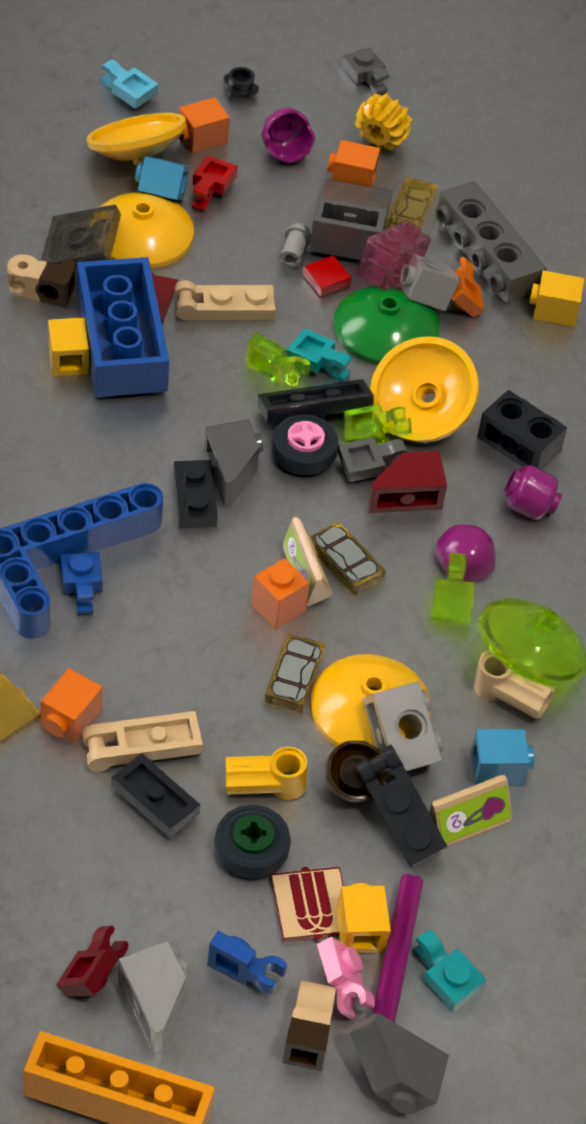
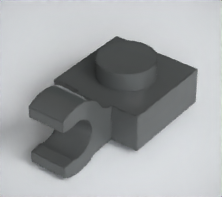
[341,48,389,94]
[338,437,407,482]

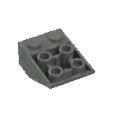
[310,179,393,263]

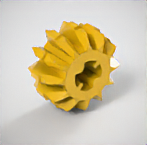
[354,93,413,151]

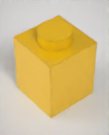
[529,270,584,327]
[48,318,89,377]
[336,883,391,953]

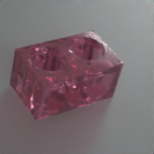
[356,222,432,290]

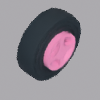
[272,414,338,475]

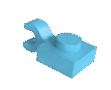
[101,60,159,109]

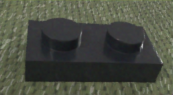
[173,460,218,529]
[111,753,201,838]

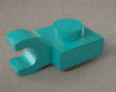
[286,328,352,382]
[412,929,487,1012]

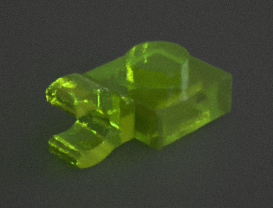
[246,332,310,386]
[344,404,412,444]
[431,553,475,623]

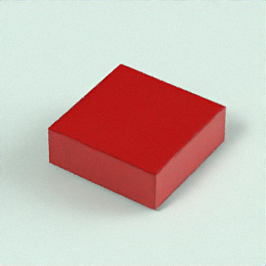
[303,255,352,297]

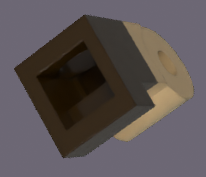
[7,254,77,308]
[283,980,336,1071]

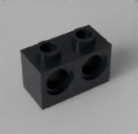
[477,390,567,470]

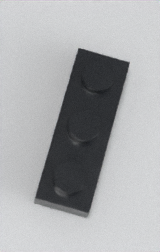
[258,379,374,424]

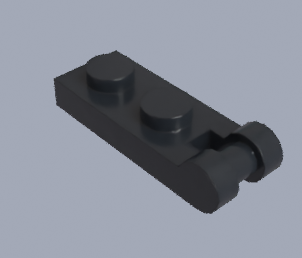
[355,744,448,868]

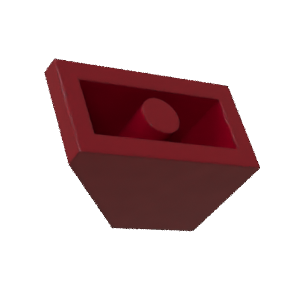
[368,451,447,513]

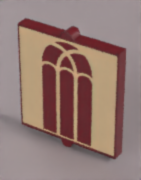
[270,867,344,943]

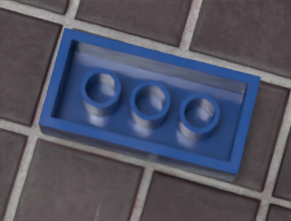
[77,257,169,397]

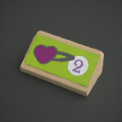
[283,517,333,606]
[429,775,512,846]

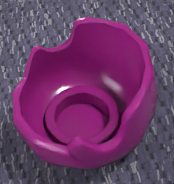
[261,107,315,163]
[436,524,496,583]

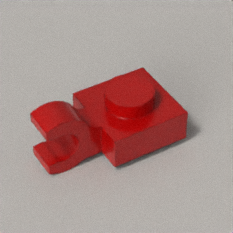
[191,155,238,211]

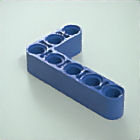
[0,483,164,639]

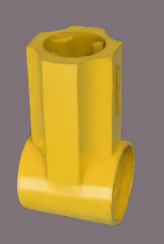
[226,746,307,801]

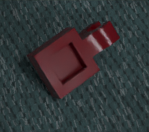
[56,925,129,997]

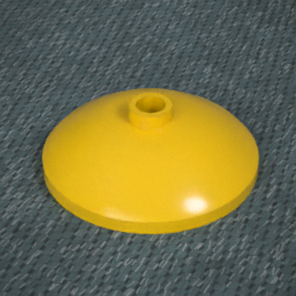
[86,113,187,164]
[90,192,194,269]
[370,336,479,443]
[310,654,431,747]

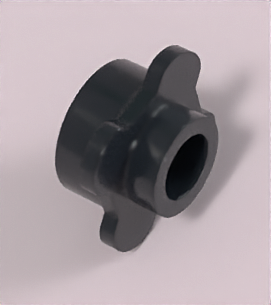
[223,67,259,97]

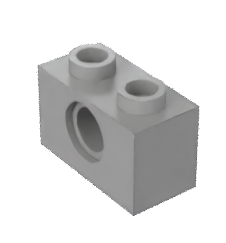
[362,681,443,776]

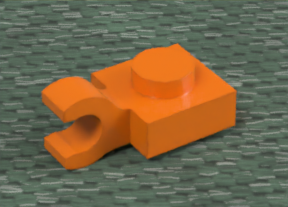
[449,256,484,318]

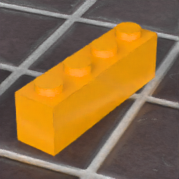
[23,1031,215,1124]

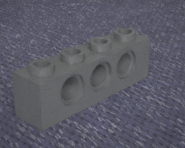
[435,181,547,305]

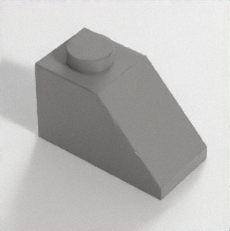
[118,941,190,1054]

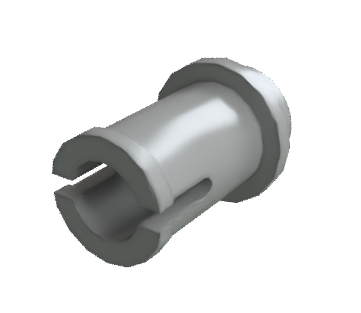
[279,223,311,268]

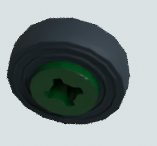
[214,804,291,879]

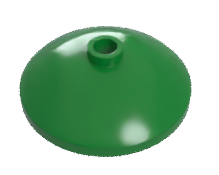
[333,285,439,365]

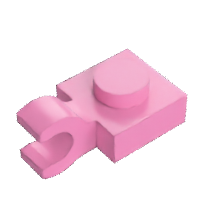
[317,937,375,1019]

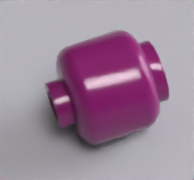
[503,465,562,520]

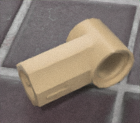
[473,649,555,719]

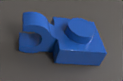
[60,552,103,614]
[207,930,287,994]

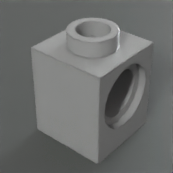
[399,254,460,311]

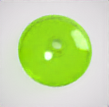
[478,598,586,687]

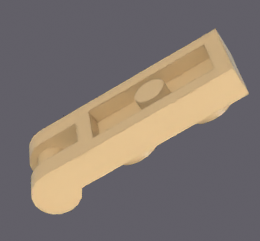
[174,280,276,320]
[81,711,203,772]

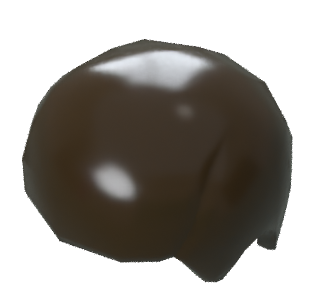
[325,741,387,803]

